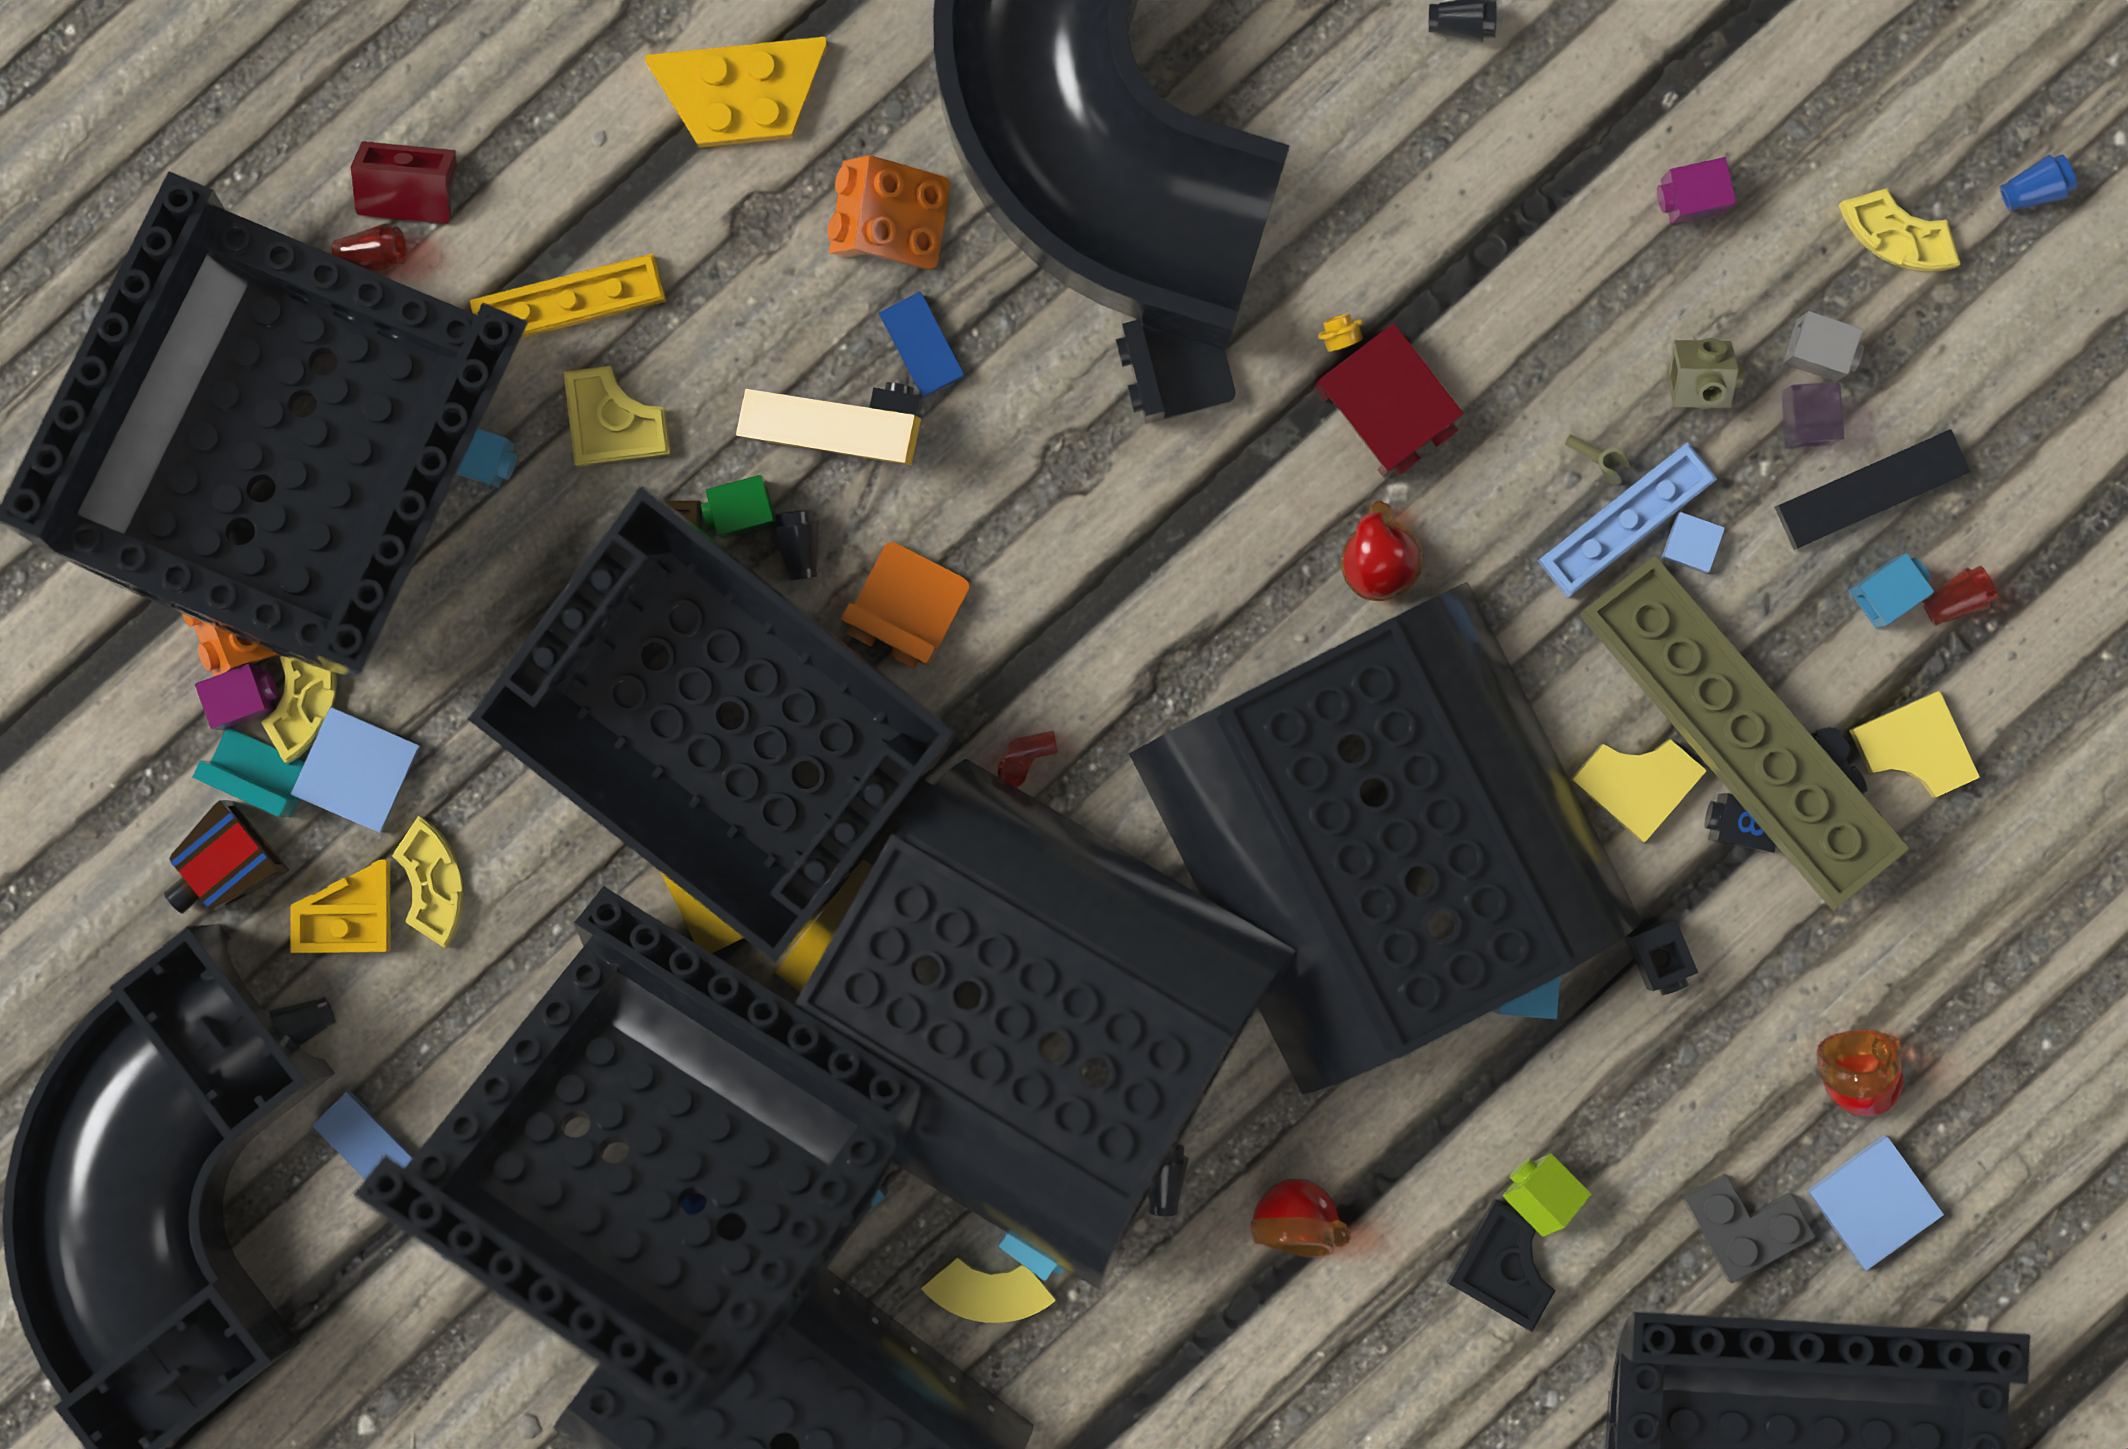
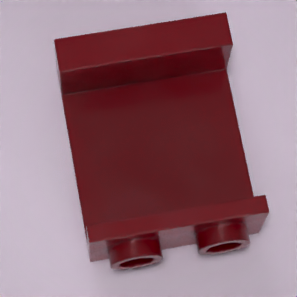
[1314,323,1464,477]

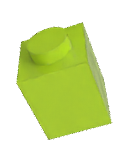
[1502,1153,1592,1237]

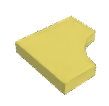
[563,366,671,467]
[1849,691,1980,797]
[1570,739,1707,843]

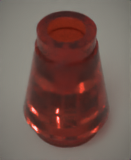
[331,223,407,271]
[1922,565,1999,626]

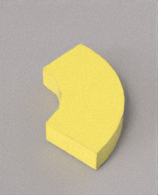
[1839,188,1961,272]
[261,656,337,765]
[392,816,464,948]
[921,1255,1056,1323]

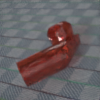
[997,730,1058,788]

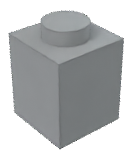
[1782,311,1864,381]

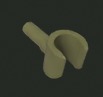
[1565,435,1631,485]

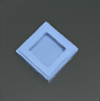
[1661,512,1725,574]

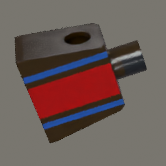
[164,800,290,914]

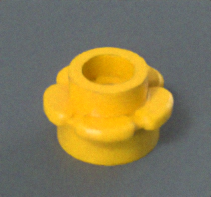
[1318,313,1363,351]

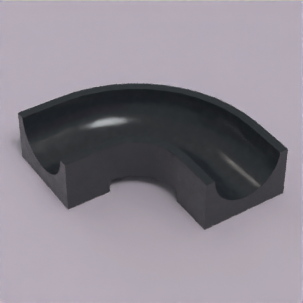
[933,0,1290,352]
[2,924,335,1449]

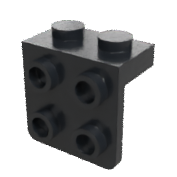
[1115,319,1236,424]

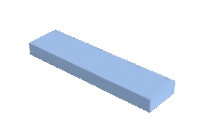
[1537,442,1717,598]

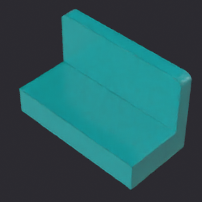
[192,728,305,818]

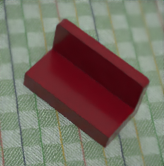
[351,141,457,224]

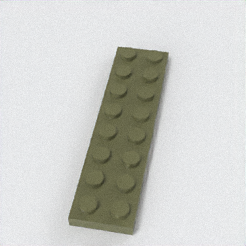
[1580,555,1910,911]

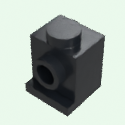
[1624,918,1698,995]

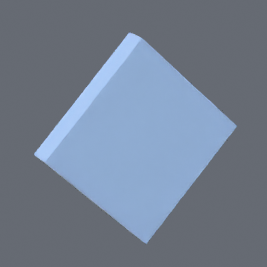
[291,707,421,833]
[1806,1135,1944,1271]

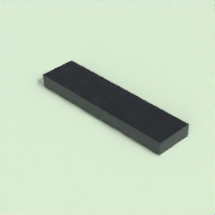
[1774,429,1971,550]

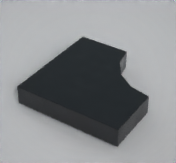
[1447,1199,1556,1332]

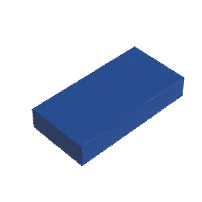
[879,291,965,399]

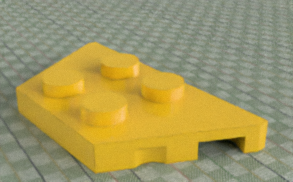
[645,37,828,148]

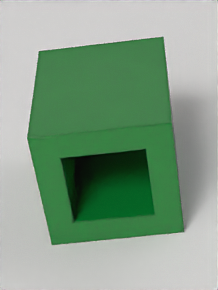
[701,475,776,540]

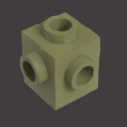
[1667,338,1744,409]

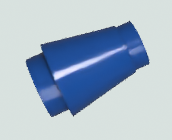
[2000,154,2077,212]

